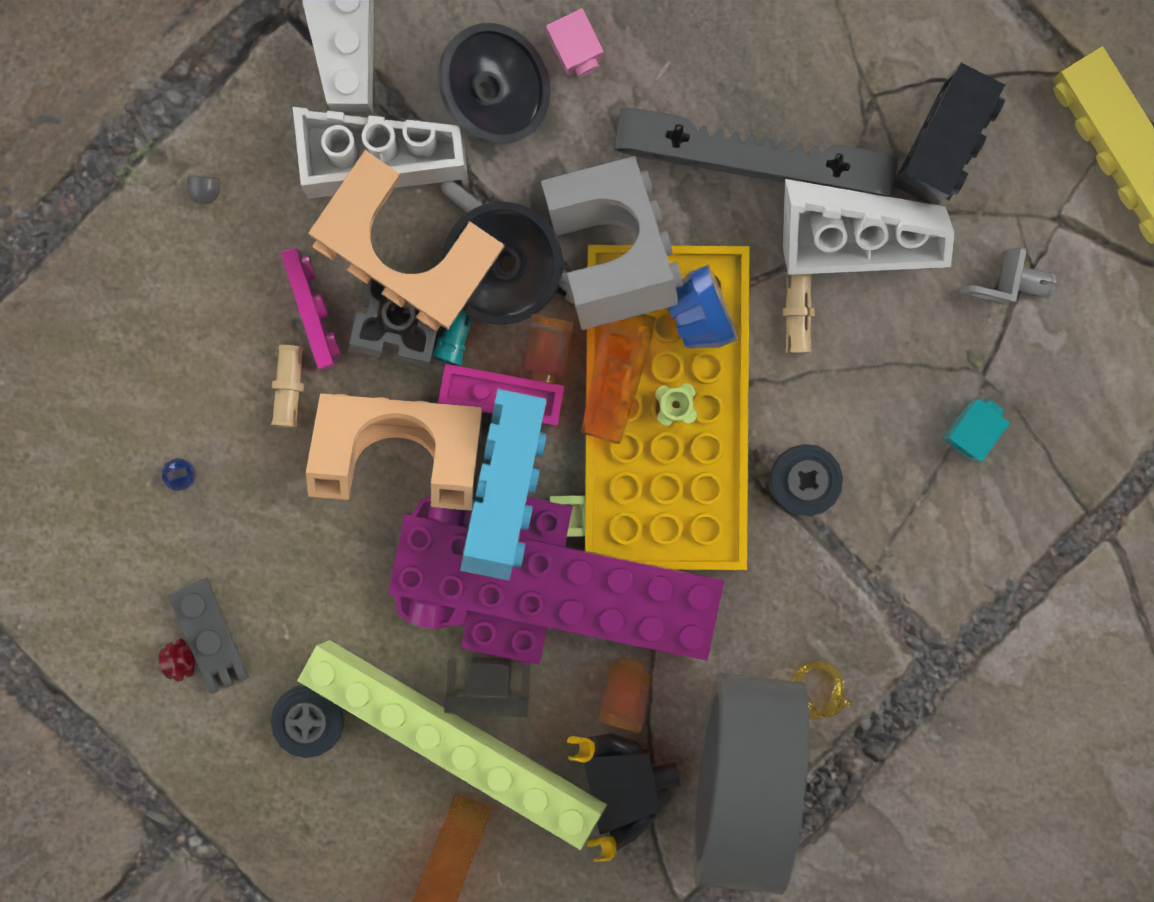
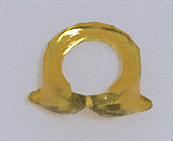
[792,661,853,720]

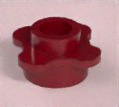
[159,638,195,682]

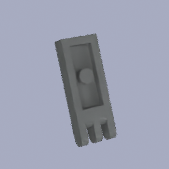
[168,578,249,694]

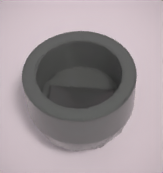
[187,176,220,205]

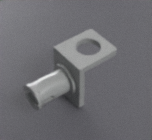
[959,247,1057,304]

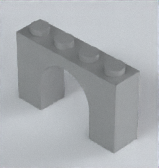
[541,156,683,330]

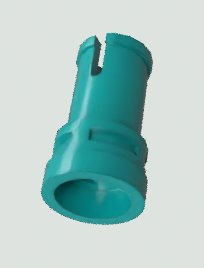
[431,310,474,367]

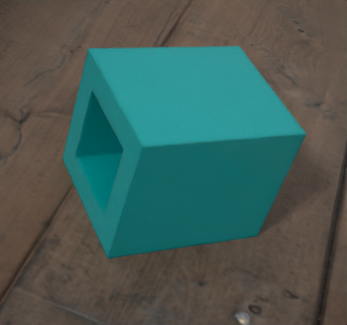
[942,398,1010,463]

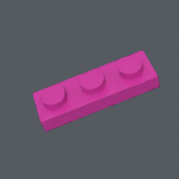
[280,247,341,371]
[438,364,565,426]

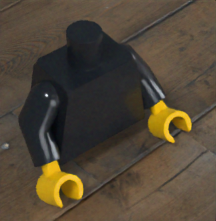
[567,733,681,862]

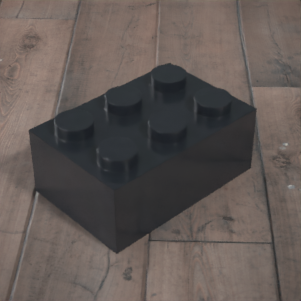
[894,62,1005,205]

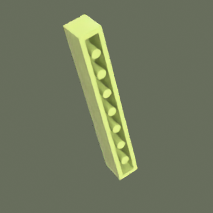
[297,640,607,850]

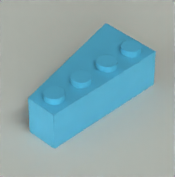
[460,389,547,580]

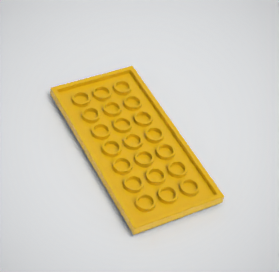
[585,245,750,570]

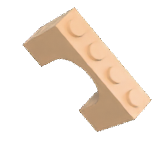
[308,150,504,331]
[306,394,482,511]

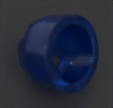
[162,458,196,491]

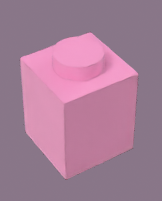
[546,8,604,78]

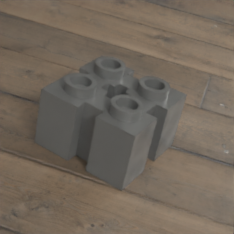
[348,278,437,370]

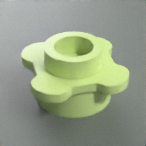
[655,383,697,426]

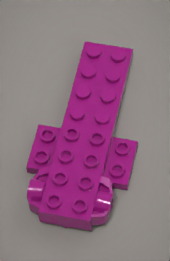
[388,496,724,665]

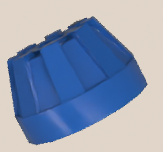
[668,265,738,349]

